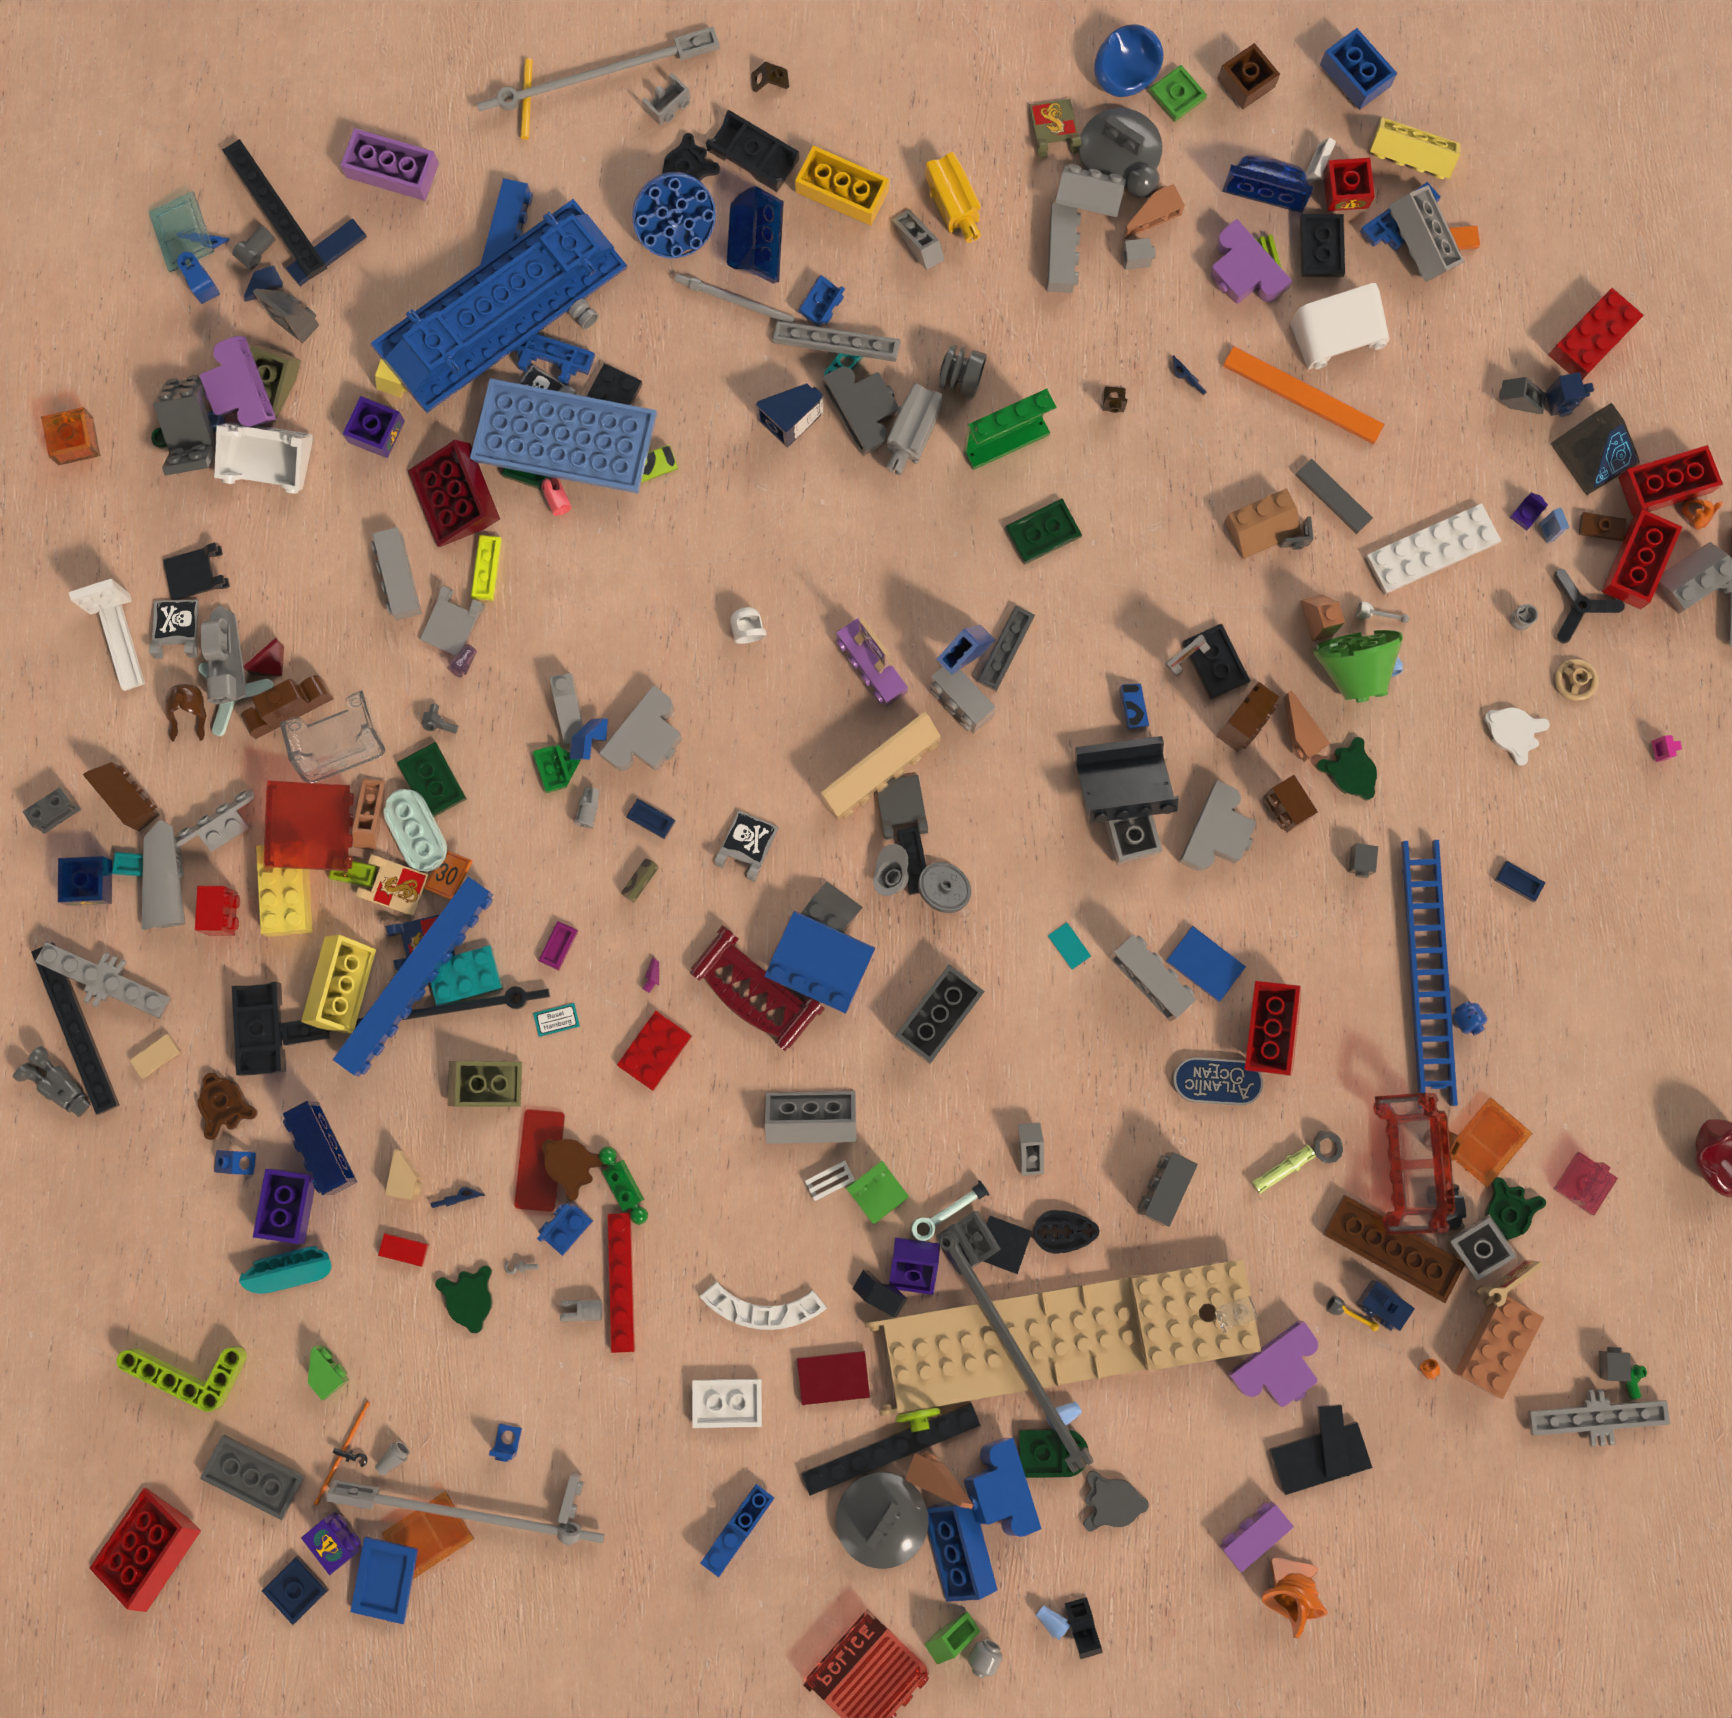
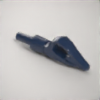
[1172,355,1207,396]
[430,1186,485,1208]

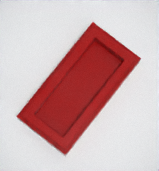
[378,1233,429,1267]

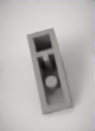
[892,209,944,270]
[550,673,583,745]

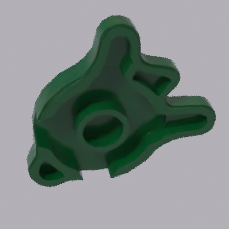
[1316,737,1377,800]
[1485,1177,1546,1241]
[435,1266,493,1333]

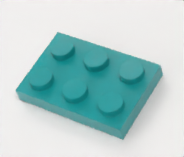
[431,945,503,1006]

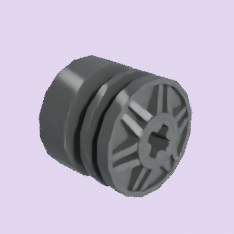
[939,344,987,397]

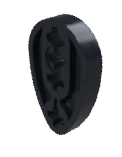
[1033,1210,1100,1254]

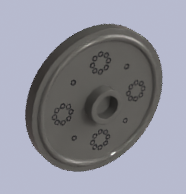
[918,862,971,913]

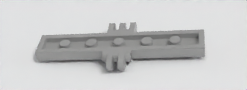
[35,942,171,1019]
[1528,1389,1670,1447]

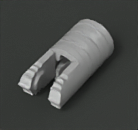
[560,1300,603,1322]

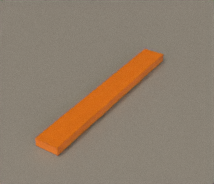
[1223,346,1385,445]

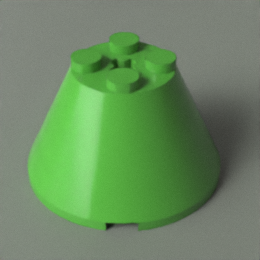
[1313,630,1403,703]

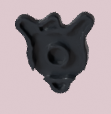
[662,133,720,181]

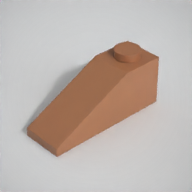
[1124,184,1185,239]
[1284,690,1330,762]
[352,779,385,849]
[905,1452,974,1509]

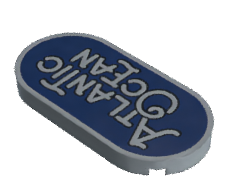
[1173,1057,1263,1105]

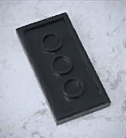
[1270,1422,1373,1495]

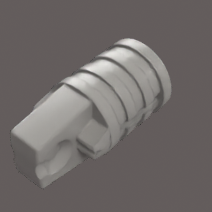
[574,787,599,828]

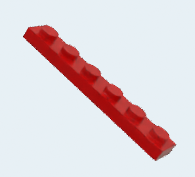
[608,1213,635,1353]

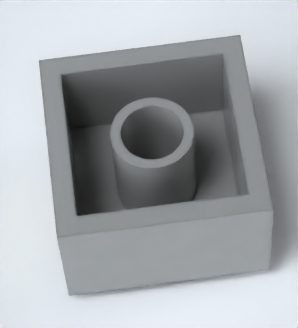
[1105,815,1162,865]
[1450,1215,1517,1281]

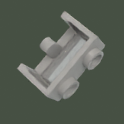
[642,73,691,125]

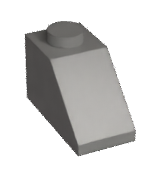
[1018,1123,1044,1176]

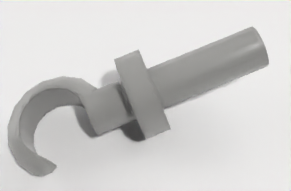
[504,1261,539,1274]

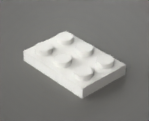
[692,1379,762,1428]

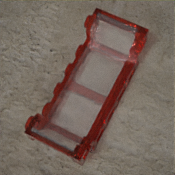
[1374,1093,1456,1235]

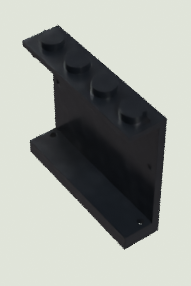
[1075,736,1179,823]

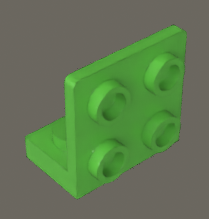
[846,1161,909,1224]

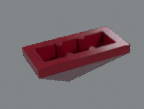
[243,638,284,676]

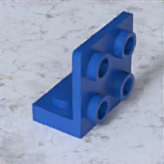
[537,1203,593,1256]

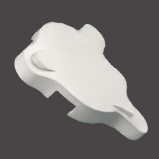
[1484,708,1550,766]

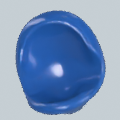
[1094,24,1164,97]

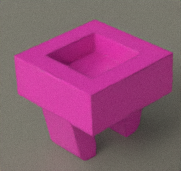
[1651,735,1682,762]

